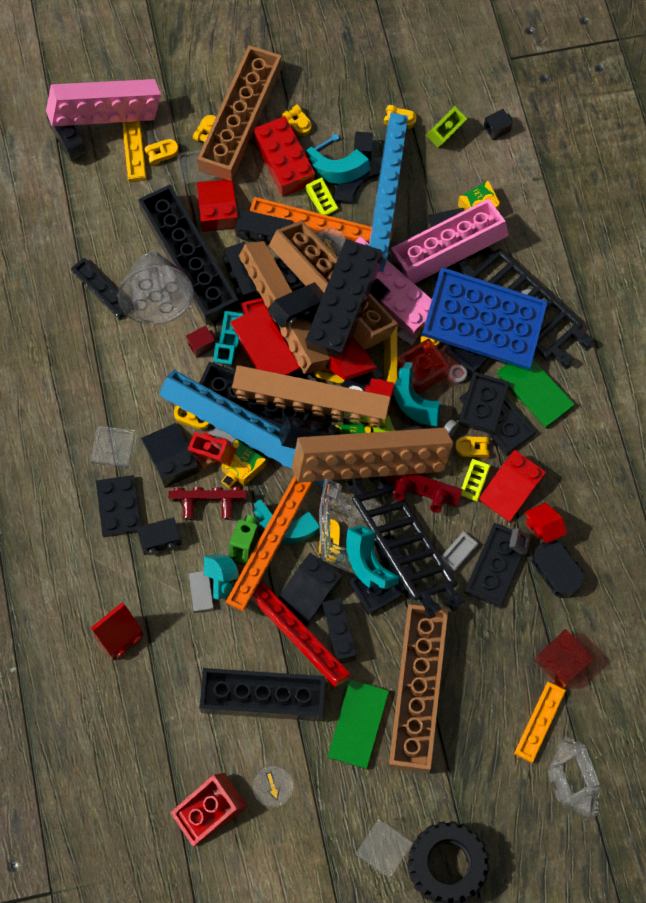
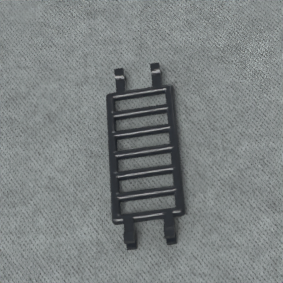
[454,247,593,369]
[345,476,465,619]

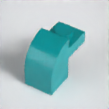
[204,553,239,600]

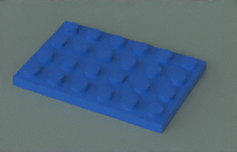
[421,267,547,370]

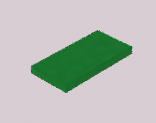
[496,360,575,429]
[327,679,389,770]

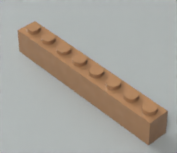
[239,241,330,374]

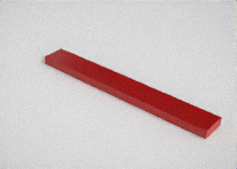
[234,566,351,687]

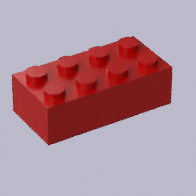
[253,116,315,197]

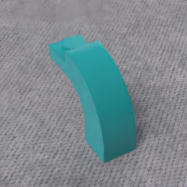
[306,146,370,183]
[213,311,244,366]
[394,362,441,426]
[254,499,320,544]
[346,525,399,589]

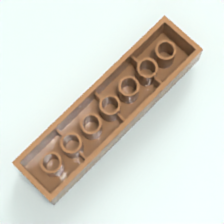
[197,45,282,181]
[269,220,398,350]
[232,365,390,428]
[292,428,453,483]
[388,604,448,774]

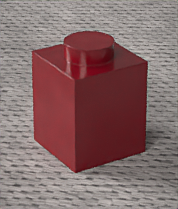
[186,326,217,358]

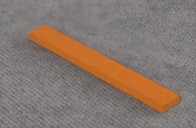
[249,197,393,245]
[226,475,314,612]

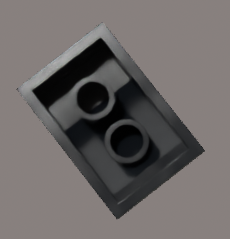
[141,423,199,488]
[278,552,342,627]

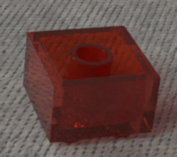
[397,338,450,394]
[534,629,594,689]

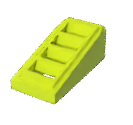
[305,178,339,215]
[461,459,491,501]

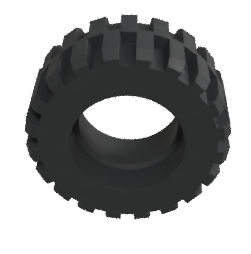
[407,821,490,903]

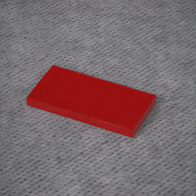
[230,305,300,376]

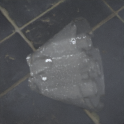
[118,251,194,325]

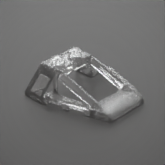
[319,479,384,573]
[548,736,600,820]

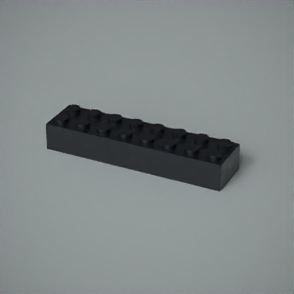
[138,184,239,325]

